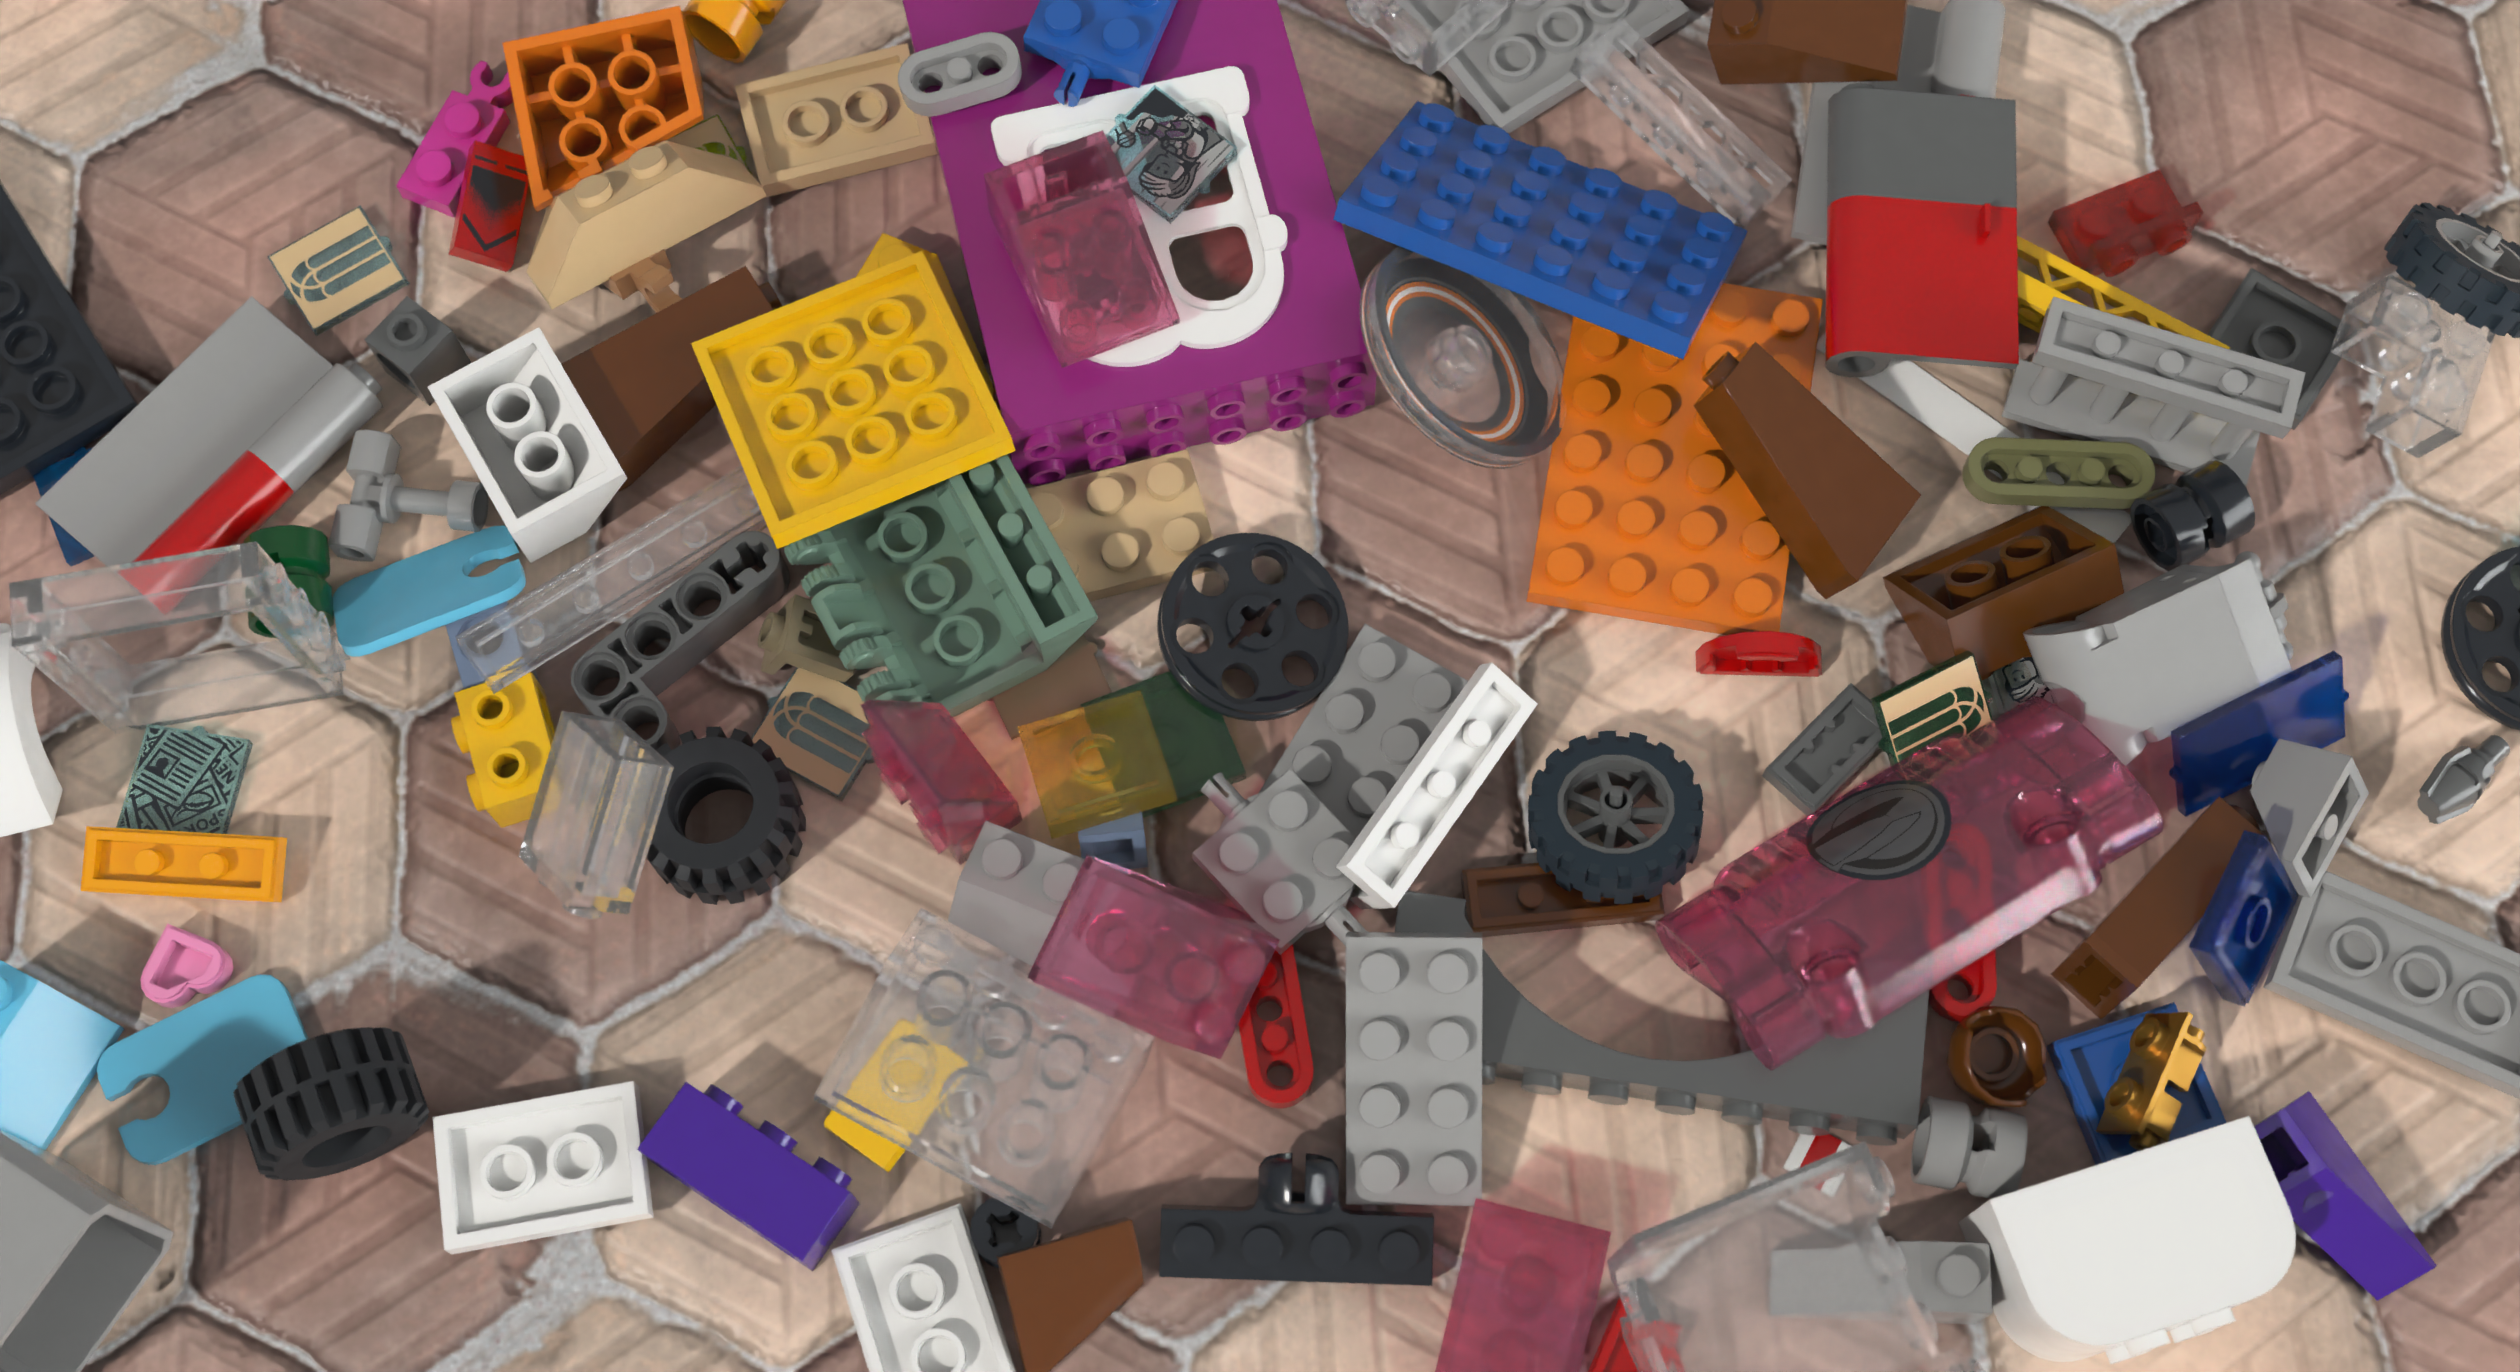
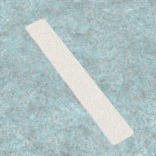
[1817,332,2132,543]

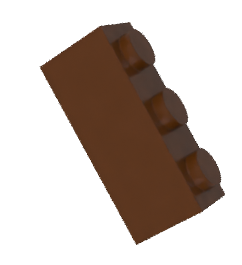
[1883,506,2124,681]

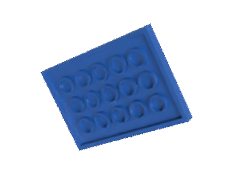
[1333,101,1748,359]

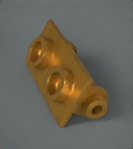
[2096,1012,2207,1151]

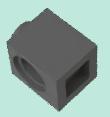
[364,296,471,406]

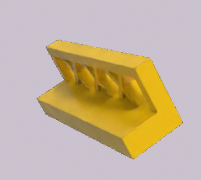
[2017,235,2230,349]

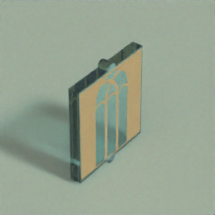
[268,205,410,336]
[751,667,884,801]

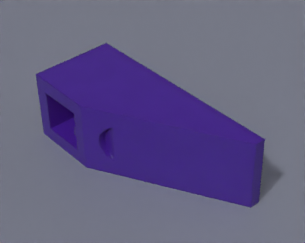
[2254,1091,2437,1301]

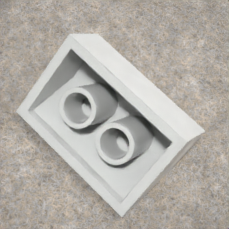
[428,327,627,563]

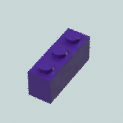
[637,1082,860,1272]

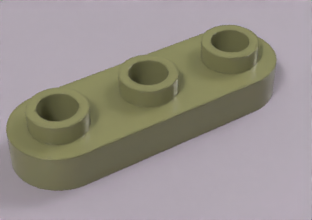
[1962,437,2156,509]

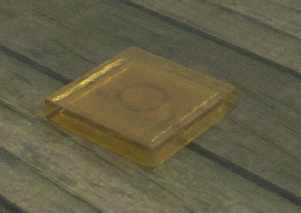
[1017,690,1177,839]

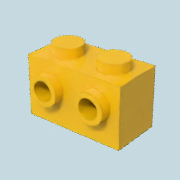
[451,669,576,828]

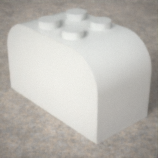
[1959,1116,2296,1364]

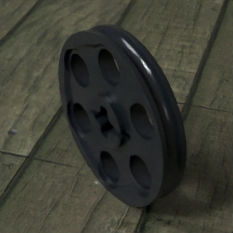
[1157,533,1349,721]
[2441,546,2520,731]

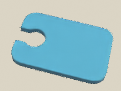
[333,526,526,657]
[97,974,309,1165]

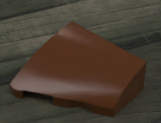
[996,1217,1144,1372]

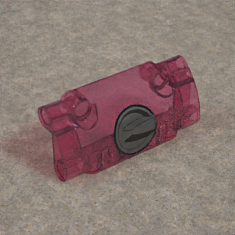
[1655,696,2164,1071]

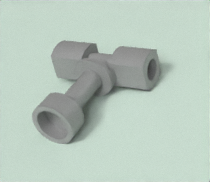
[328,430,488,561]

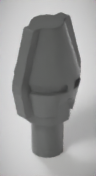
[2417,735,2510,824]

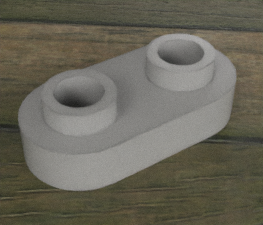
[898,32,1022,117]

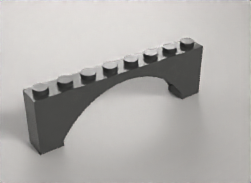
[1394,891,1931,1146]

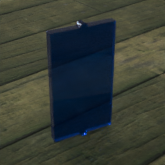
[2169,651,2349,817]

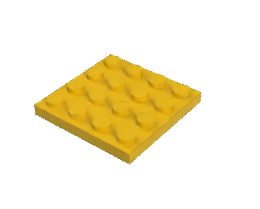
[691,250,1016,549]

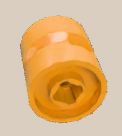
[682,0,787,63]

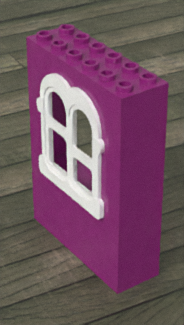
[902,0,1377,486]

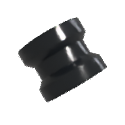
[970,1195,1042,1270]

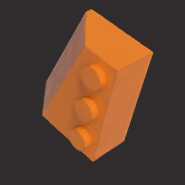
[503,5,704,212]

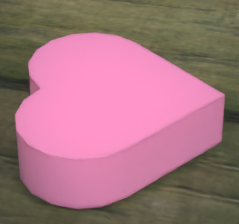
[141,924,233,1008]

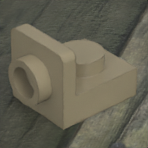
[758,594,855,683]

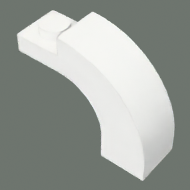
[0,621,63,837]

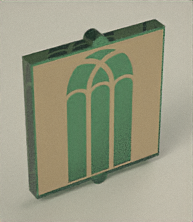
[1871,650,1999,782]

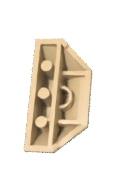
[526,140,766,310]

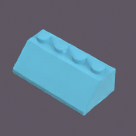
[0,960,125,1151]

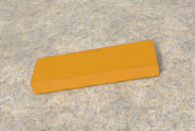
[81,826,287,902]

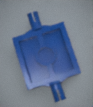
[1023,0,1178,107]

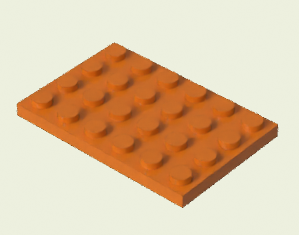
[1526,283,1823,635]

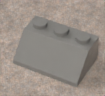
[939,820,1171,1031]

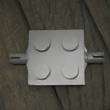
[1192,769,1369,955]

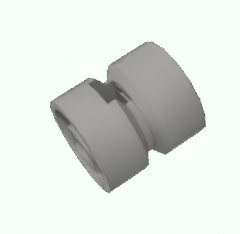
[1910,1096,2028,1199]

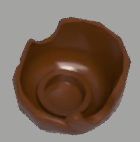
[1947,1006,2048,1109]

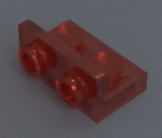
[2047,169,2204,277]

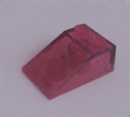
[1027,855,1280,1059]
[1434,1198,1611,1372]

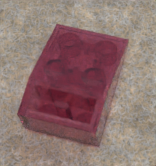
[984,130,1180,368]
[861,699,1023,865]

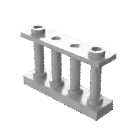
[2002,296,2306,486]

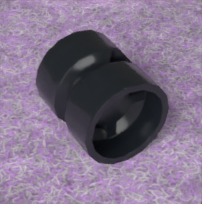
[2130,460,2255,571]

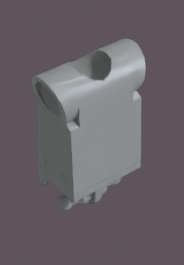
[2023,551,2295,781]

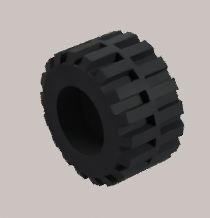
[629,727,806,905]
[234,1027,429,1180]

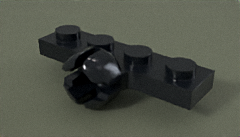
[1159,1153,1434,1286]

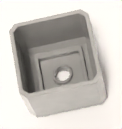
[0,1130,173,1372]

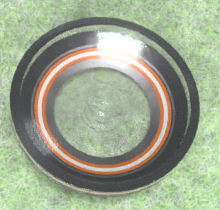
[1359,246,1567,469]

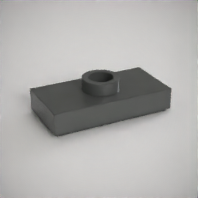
[1762,683,1899,819]

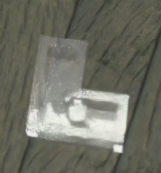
[2330,274,2495,458]

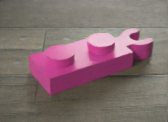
[396,60,514,218]

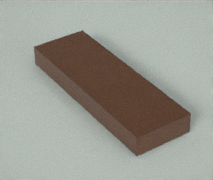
[1461,863,1665,937]

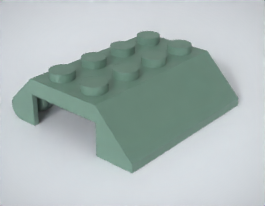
[784,455,1098,734]

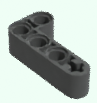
[571,531,790,767]

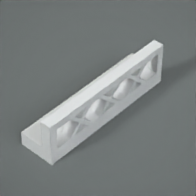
[1336,662,1537,909]

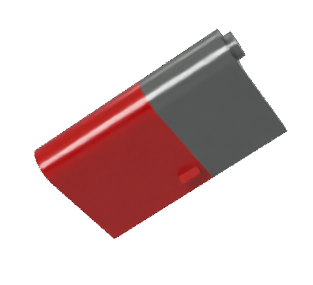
[1825,83,2019,377]

